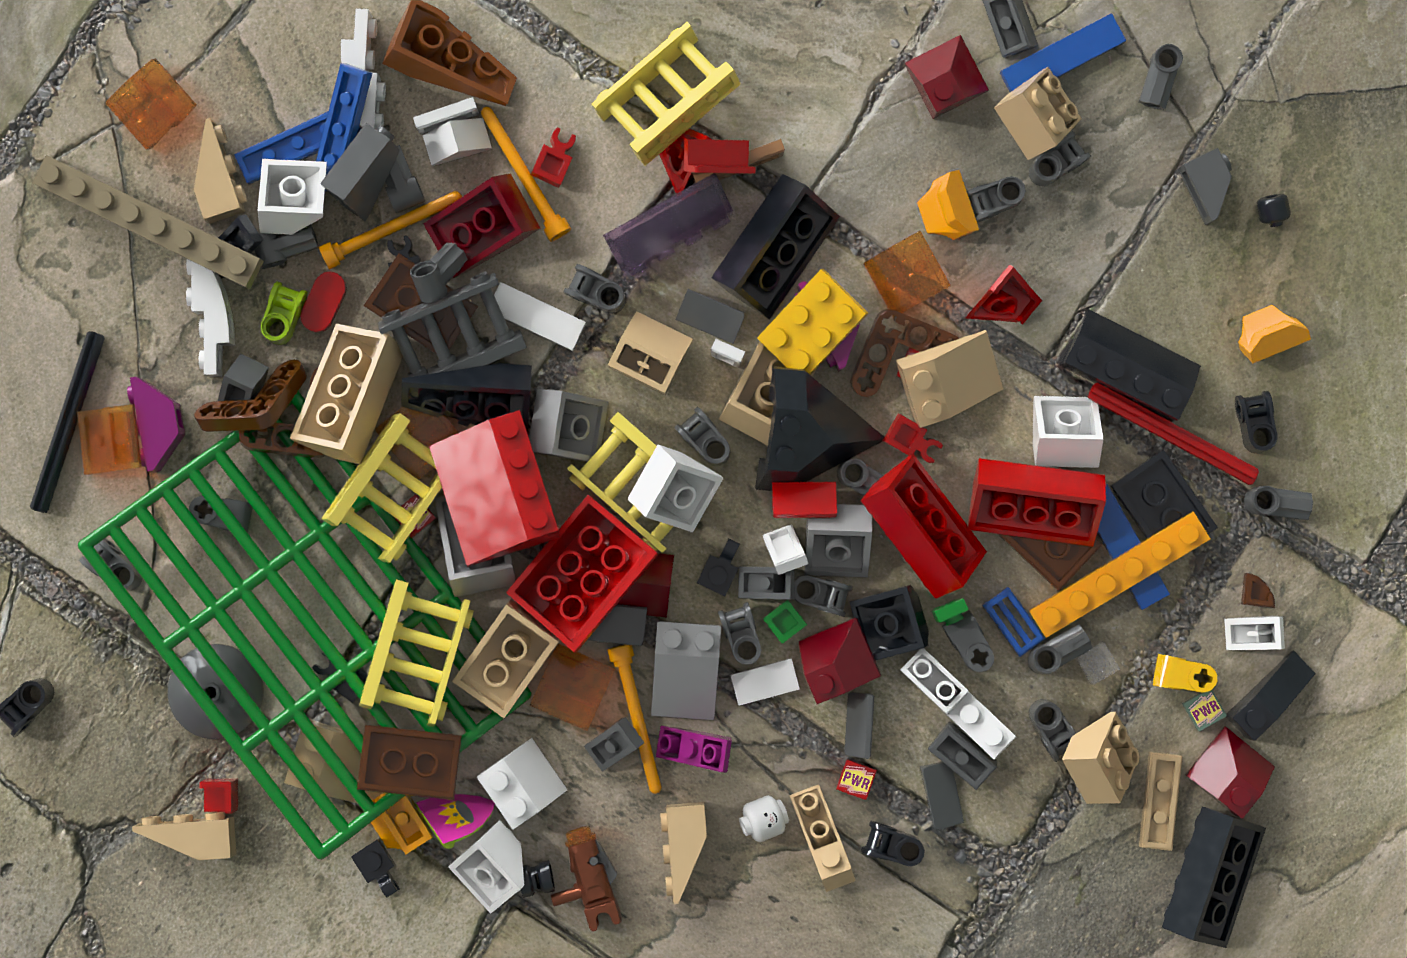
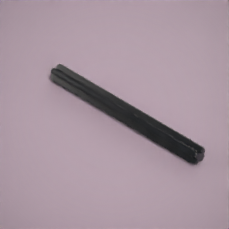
[30,331,105,513]

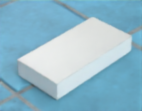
[413,97,479,134]
[711,339,745,368]
[762,525,808,575]
[730,658,800,706]

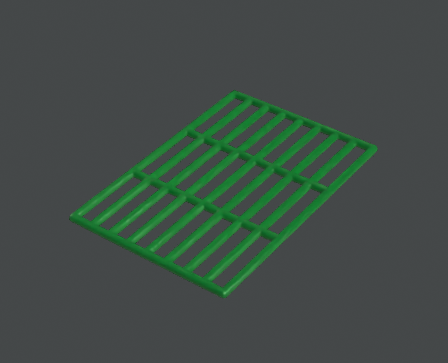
[78,391,532,860]

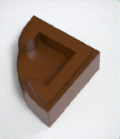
[1241,573,1275,608]

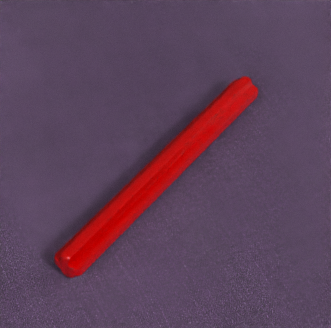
[1087,383,1259,485]

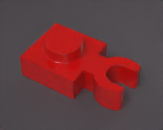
[530,127,576,188]
[882,413,943,463]

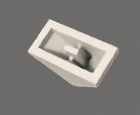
[423,118,492,166]
[1224,616,1285,650]

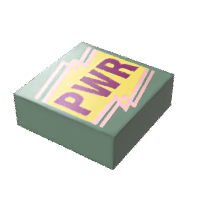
[1182,690,1227,732]

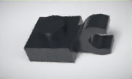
[697,538,740,597]
[351,838,400,898]

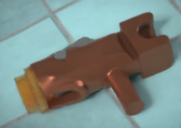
[551,826,622,932]

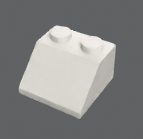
[258,159,327,235]
[1033,396,1104,468]
[628,444,723,532]
[477,738,568,829]

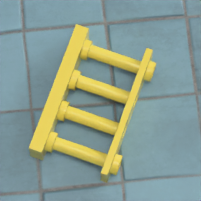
[592,22,741,166]
[567,412,674,553]
[321,413,442,563]
[359,579,474,727]

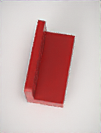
[684,139,756,174]
[772,482,837,518]

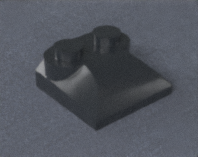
[849,585,929,661]

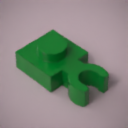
[932,598,969,626]

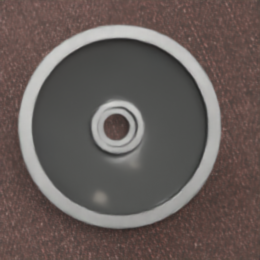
[168,644,264,739]

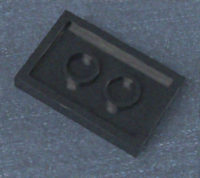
[1110,450,1218,539]

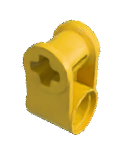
[1152,654,1217,692]

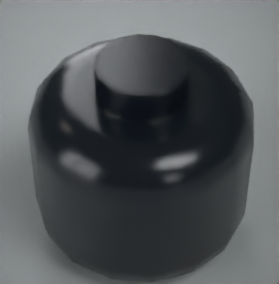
[1257,194,1291,227]

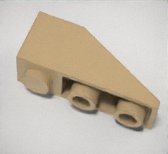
[194,118,247,224]
[789,784,856,892]
[660,802,707,904]
[132,812,236,860]

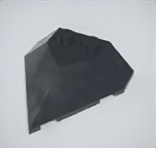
[755,367,885,491]

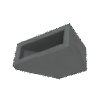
[1178,148,1232,225]
[218,354,269,401]

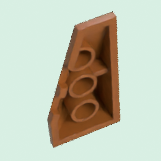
[382,0,517,106]

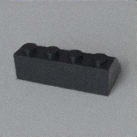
[711,174,840,320]
[1060,309,1201,422]
[1162,806,1266,948]

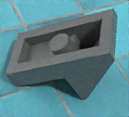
[738,566,795,600]
[584,717,644,772]

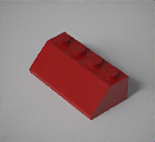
[861,454,987,599]
[968,458,1106,547]

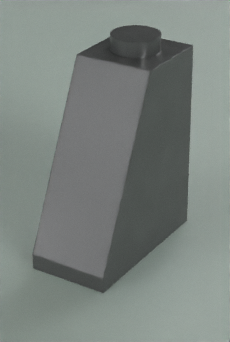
[320,123,400,221]

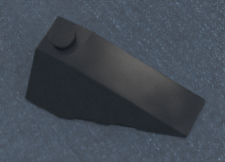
[401,363,532,434]

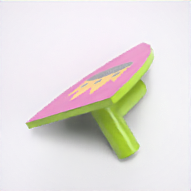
[415,794,495,849]

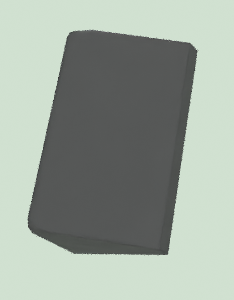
[982,0,1038,58]
[675,289,746,344]
[587,604,647,646]
[844,692,875,759]
[928,721,998,790]
[920,762,964,831]

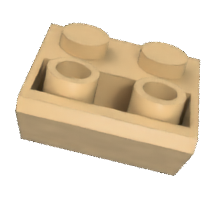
[994,67,1082,160]
[608,311,693,396]
[1062,712,1140,804]

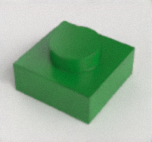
[762,599,807,644]

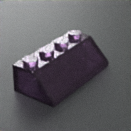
[603,173,733,277]

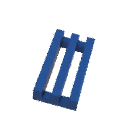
[982,587,1046,657]

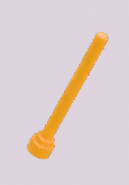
[481,107,571,242]
[319,191,462,270]
[607,644,662,794]

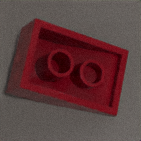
[423,173,541,278]

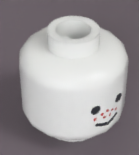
[739,795,789,842]

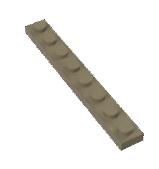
[32,155,264,289]

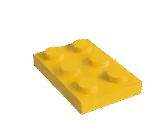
[757,269,869,375]

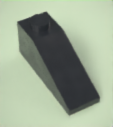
[1226,651,1316,741]

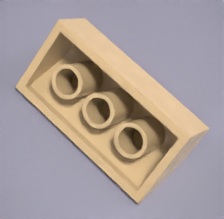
[290,324,403,465]

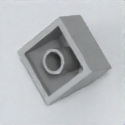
[529,389,609,462]
[805,504,872,577]

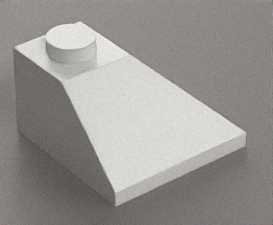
[448,820,524,914]

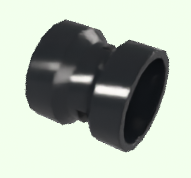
[521,860,555,898]

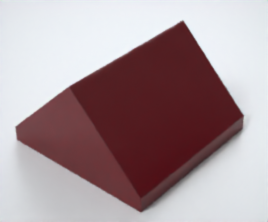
[618,553,674,618]

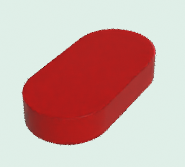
[300,272,347,333]

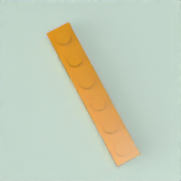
[1029,511,1211,638]

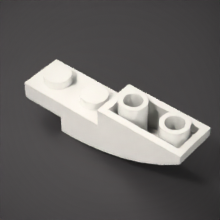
[341,9,386,130]
[186,259,235,377]
[901,648,1016,760]

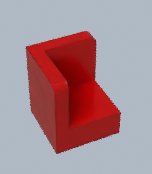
[199,778,238,814]

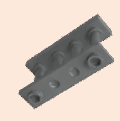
[378,272,527,377]

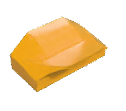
[917,170,979,240]
[1238,305,1311,364]
[371,793,434,855]

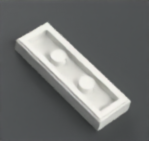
[494,282,586,351]

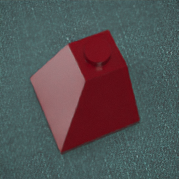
[905,35,989,119]
[798,617,882,704]
[1185,726,1275,819]

